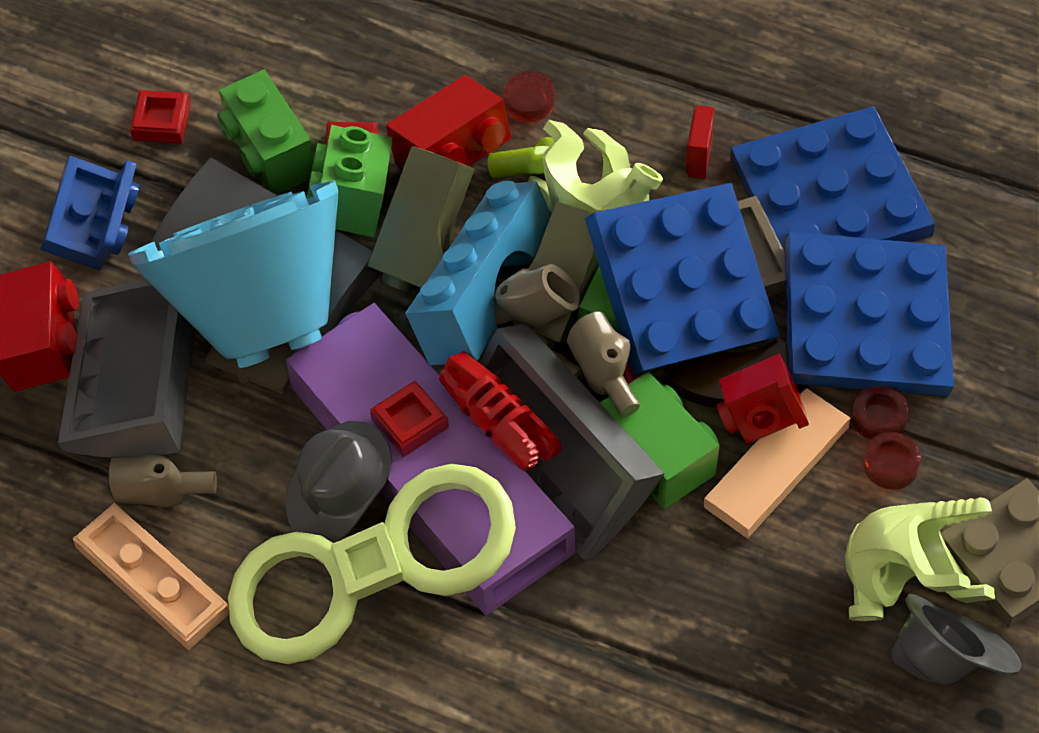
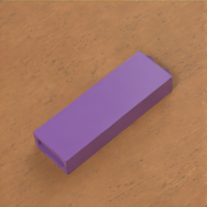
[286,303,575,616]

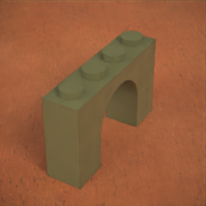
[368,146,599,349]

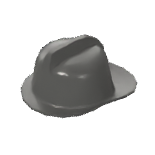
[285,421,392,543]
[891,594,1022,686]

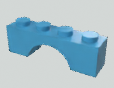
[405,181,551,365]

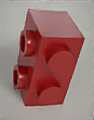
[386,75,511,169]
[0,261,79,392]

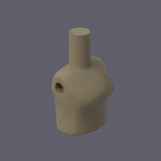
[494,264,580,329]
[567,311,640,417]
[109,454,217,508]

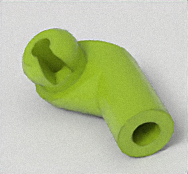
[488,137,554,179]

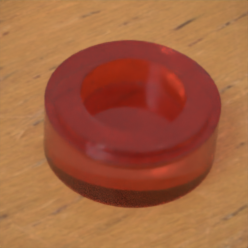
[504,71,555,122]
[852,386,909,442]
[864,432,921,490]

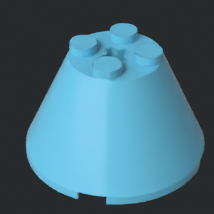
[128,180,339,368]

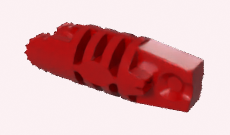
[439,351,562,471]

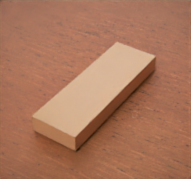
[704,388,850,539]
[73,503,229,650]

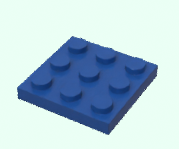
[730,106,935,252]
[585,182,780,375]
[784,231,954,397]

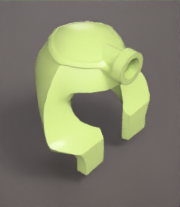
[528,120,663,214]
[845,497,995,621]

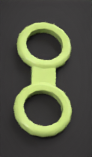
[228,463,516,664]

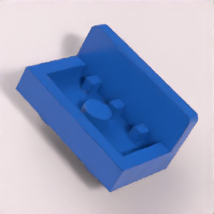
[40,156,140,271]

